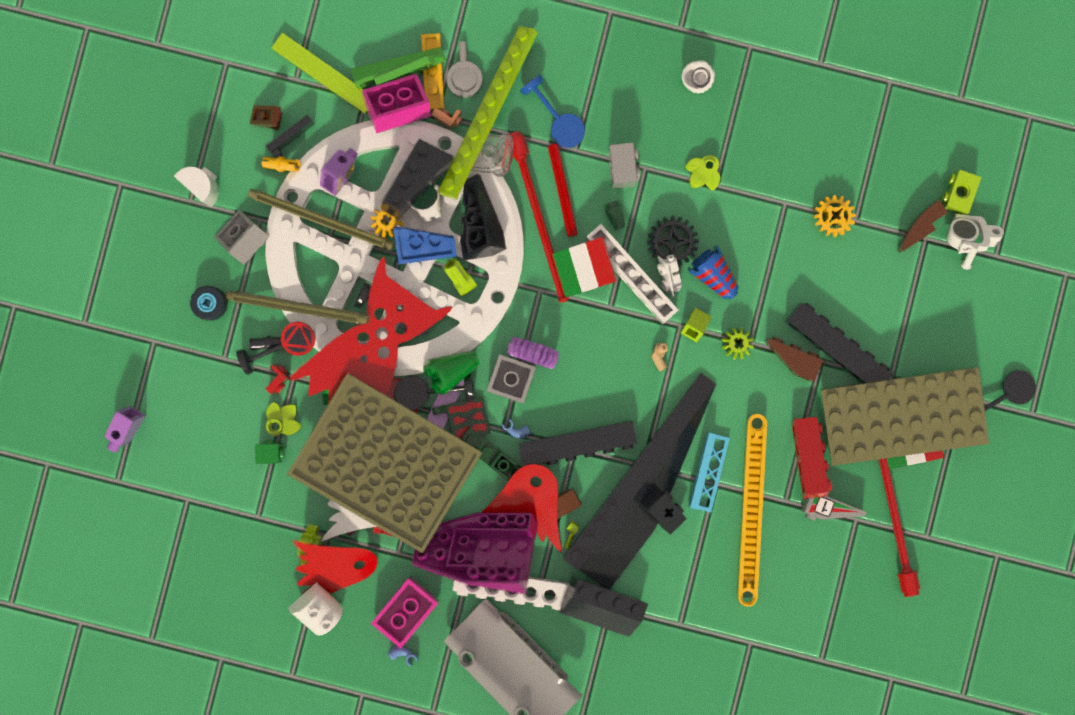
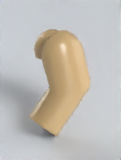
[652,343,668,372]

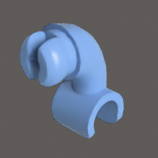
[501,419,531,439]
[388,646,419,666]

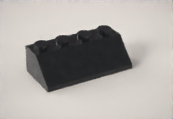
[559,576,648,637]

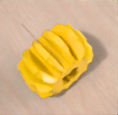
[370,205,403,238]

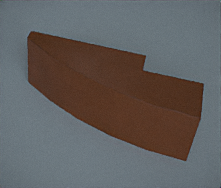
[897,200,948,253]

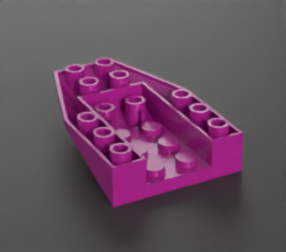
[412,513,538,594]

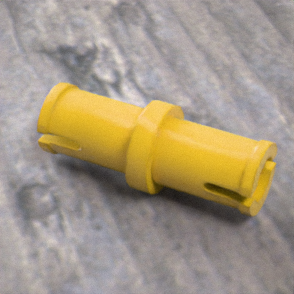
[262,156,301,172]

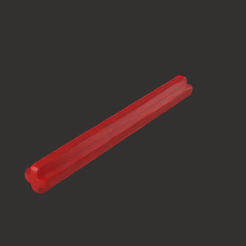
[548,144,577,237]

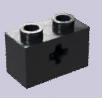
[640,488,687,535]

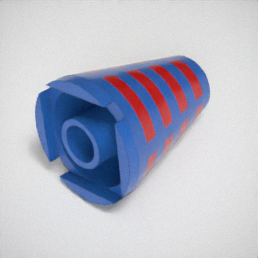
[688,245,739,299]

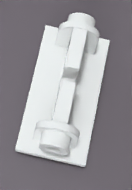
[657,255,682,297]

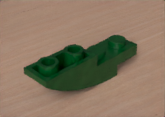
[460,426,522,481]

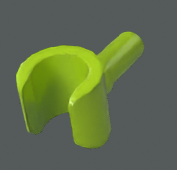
[564,521,579,549]

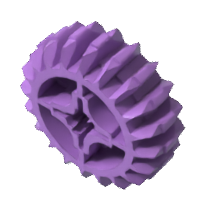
[507,337,559,369]

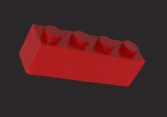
[791,417,831,499]

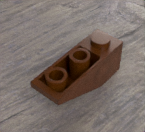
[765,337,823,382]

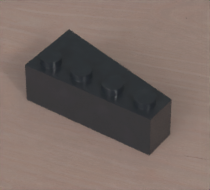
[382,139,454,219]

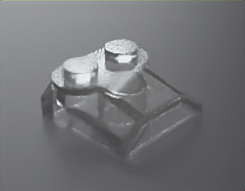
[471,135,514,177]

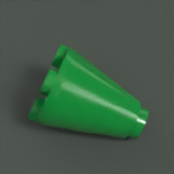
[423,351,479,395]

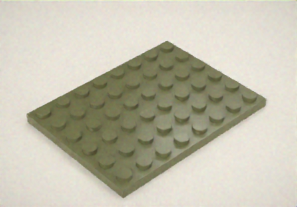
[287,373,482,553]

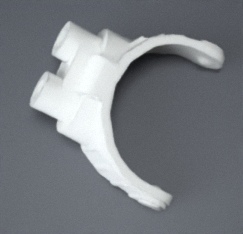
[411,184,442,224]

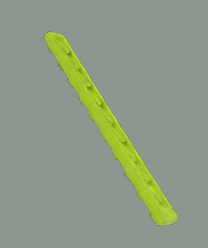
[438,26,538,200]

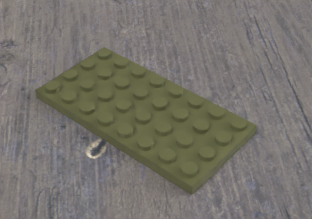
[820,367,989,466]

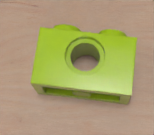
[942,170,982,215]

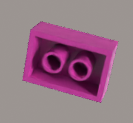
[362,73,431,134]
[371,576,440,649]

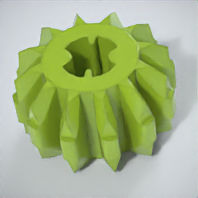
[721,328,754,360]

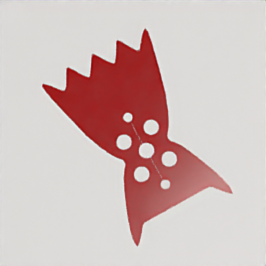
[290,257,452,405]

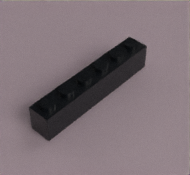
[785,303,893,383]
[519,421,637,466]

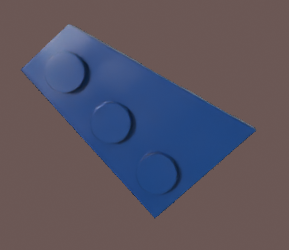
[393,226,457,264]

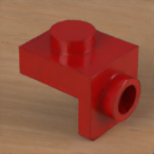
[265,364,290,394]

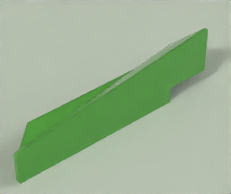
[350,47,446,89]

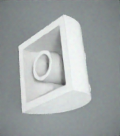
[174,167,219,207]
[288,582,343,635]

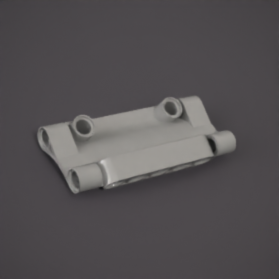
[444,599,583,715]

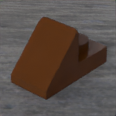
[250,105,282,130]

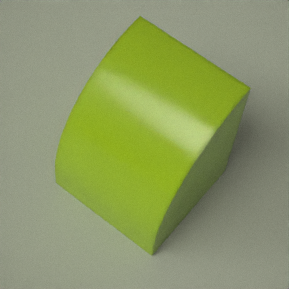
[681,307,712,342]

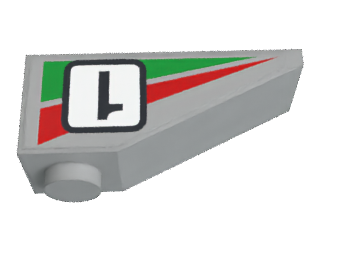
[801,496,867,521]

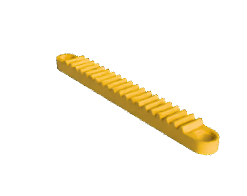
[737,414,767,607]

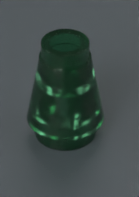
[604,200,625,230]

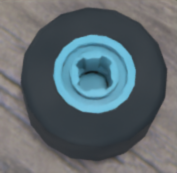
[190,286,228,321]

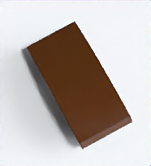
[557,488,582,519]

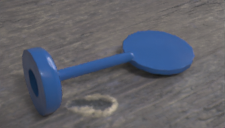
[520,74,585,148]

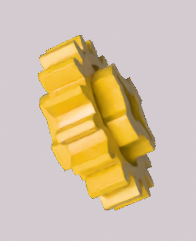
[813,195,856,237]

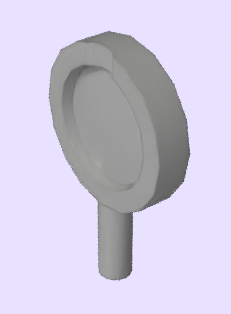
[446,41,483,98]

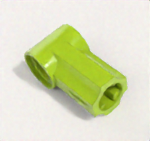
[442,258,477,297]

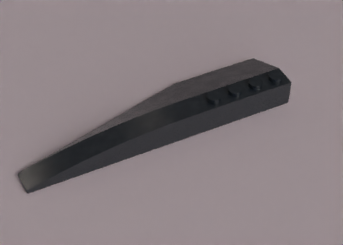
[563,373,716,589]

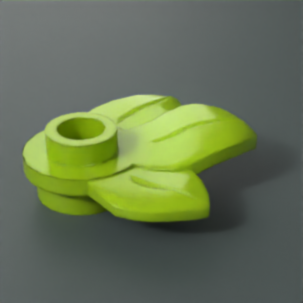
[685,155,720,191]
[265,402,302,436]

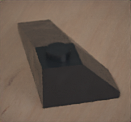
[460,174,507,260]

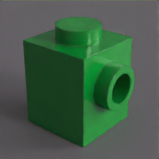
[255,440,285,464]

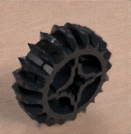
[647,216,699,267]

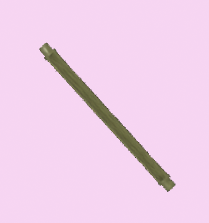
[248,189,394,250]
[225,291,370,324]

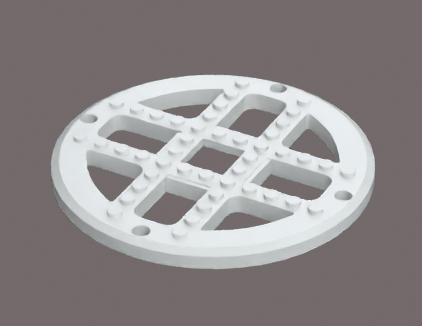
[266,120,524,376]

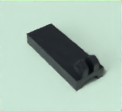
[266,115,314,158]

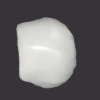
[681,60,715,94]

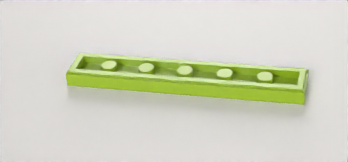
[271,33,367,114]

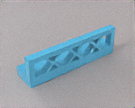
[689,432,730,512]

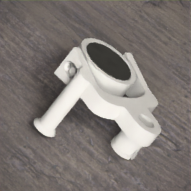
[946,214,1004,270]

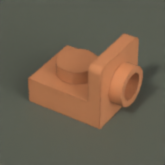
[431,108,462,130]

